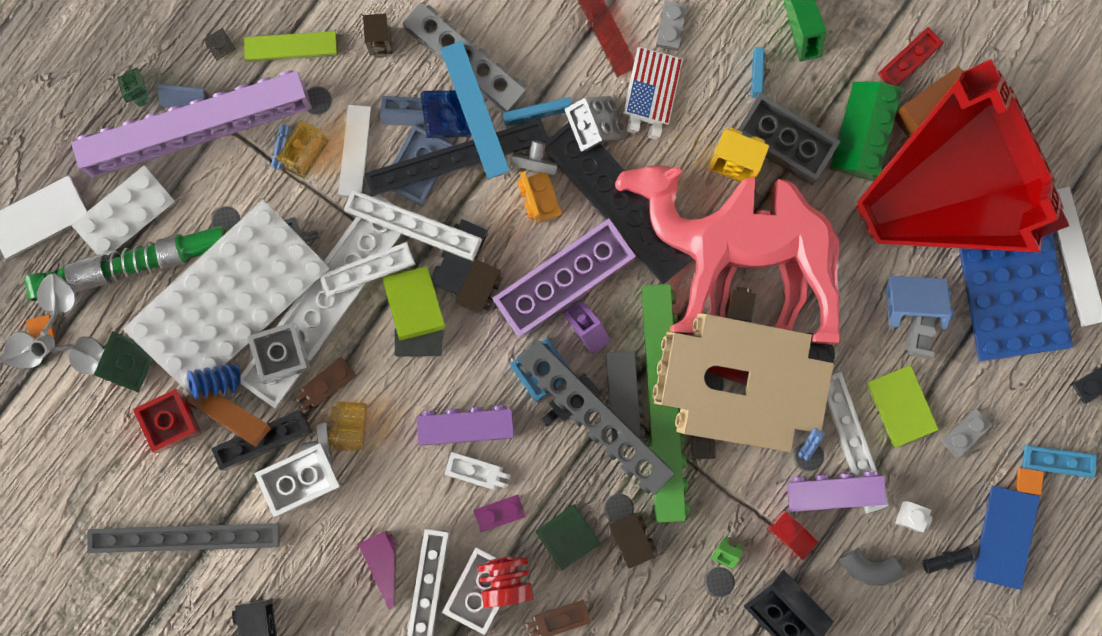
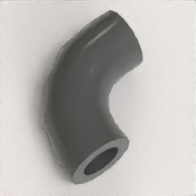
[838,548,905,586]

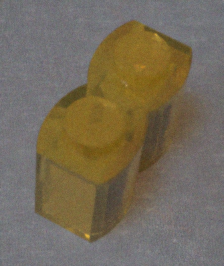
[329,401,367,451]

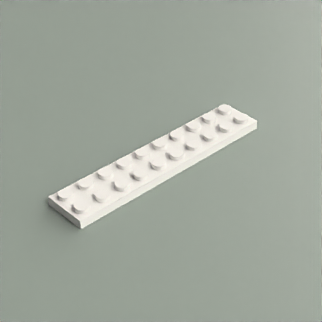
[240,195,403,409]

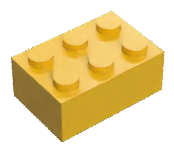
[707,128,769,182]

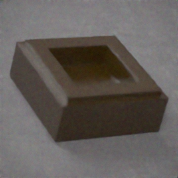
[691,436,716,459]

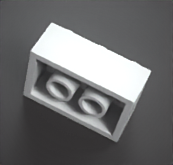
[442,547,519,635]

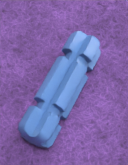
[271,125,293,170]
[799,428,824,461]

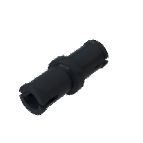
[923,546,974,574]

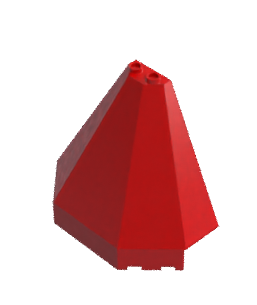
[856,59,1070,252]

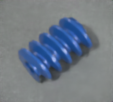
[187,363,241,400]

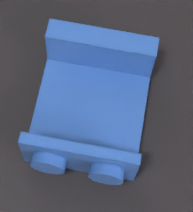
[885,276,954,330]

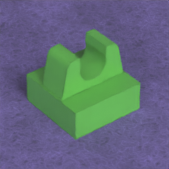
[711,536,743,569]

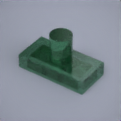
[117,67,149,107]

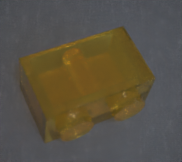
[276,120,329,179]

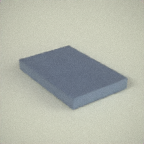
[392,124,454,207]

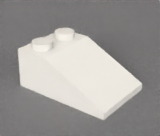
[254,443,340,517]

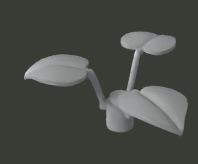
[0,273,104,374]

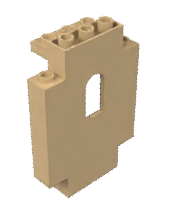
[653,314,834,452]

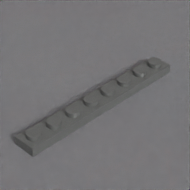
[87,523,280,553]

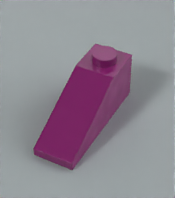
[358,531,398,609]

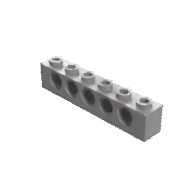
[403,2,526,112]

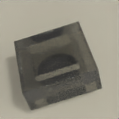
[203,28,236,61]

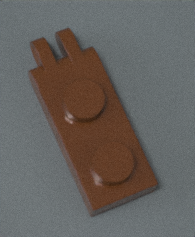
[295,357,357,411]
[524,599,591,636]

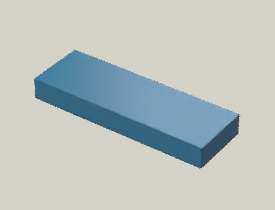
[502,97,572,127]
[1022,445,1097,478]

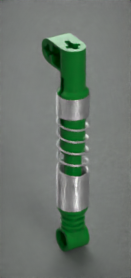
[24,226,230,302]

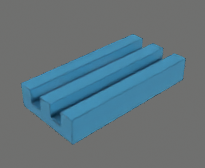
[751,47,765,98]

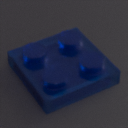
[420,90,472,138]

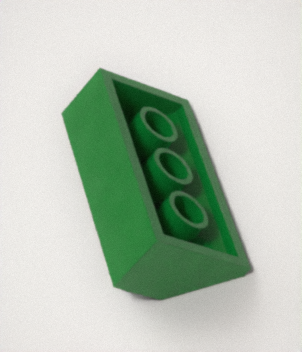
[830,82,903,181]

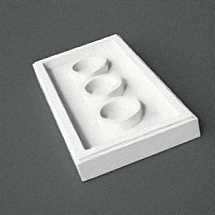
[0,175,88,260]

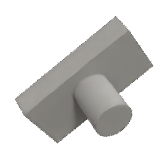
[510,140,558,175]
[301,423,334,471]

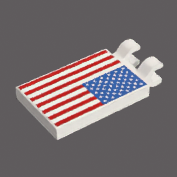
[623,47,683,140]

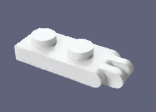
[444,452,511,490]

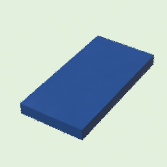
[973,486,1040,590]

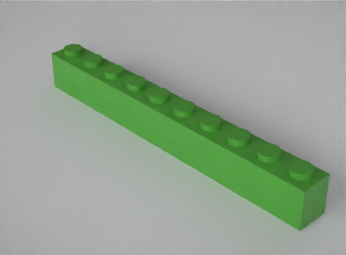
[641,284,689,523]

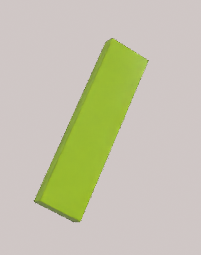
[244,31,338,62]

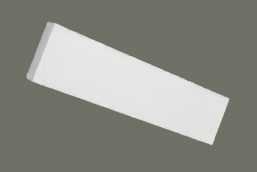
[338,105,372,197]
[320,242,416,298]

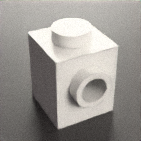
[895,501,932,533]

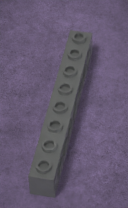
[518,340,676,495]

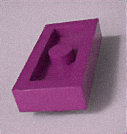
[473,495,526,532]

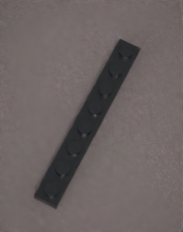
[364,119,548,197]

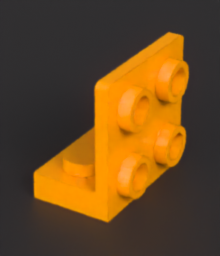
[517,171,562,224]

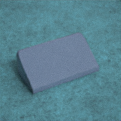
[157,84,209,108]
[380,96,428,126]

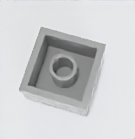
[247,322,311,384]

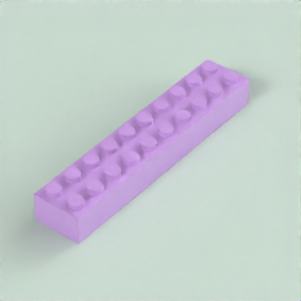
[71,70,312,178]

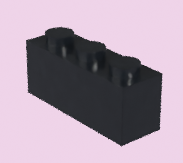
[431,219,488,296]

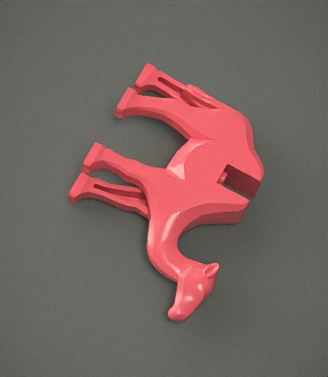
[615,165,840,345]

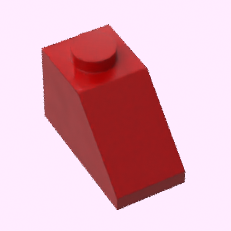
[766,511,818,560]

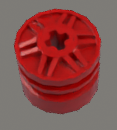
[477,556,534,608]

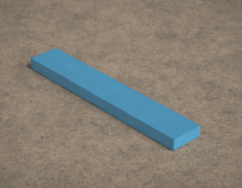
[440,41,510,180]

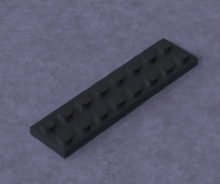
[545,122,693,285]

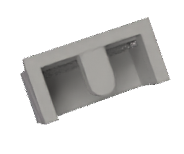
[905,316,936,359]

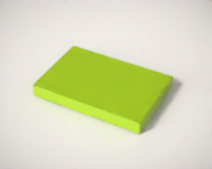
[382,266,445,341]
[866,365,939,448]

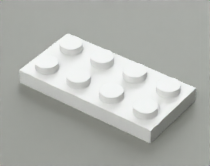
[72,166,176,258]

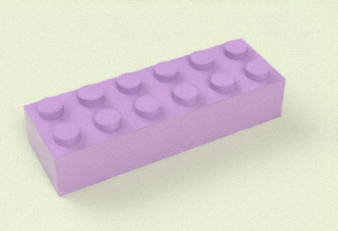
[492,218,636,339]

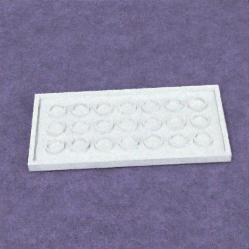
[123,199,330,395]

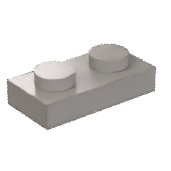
[656,0,687,51]
[940,409,992,458]

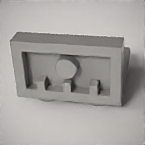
[565,96,627,152]

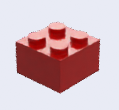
[132,389,202,453]

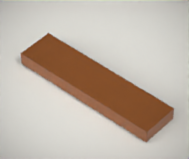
[186,390,271,447]

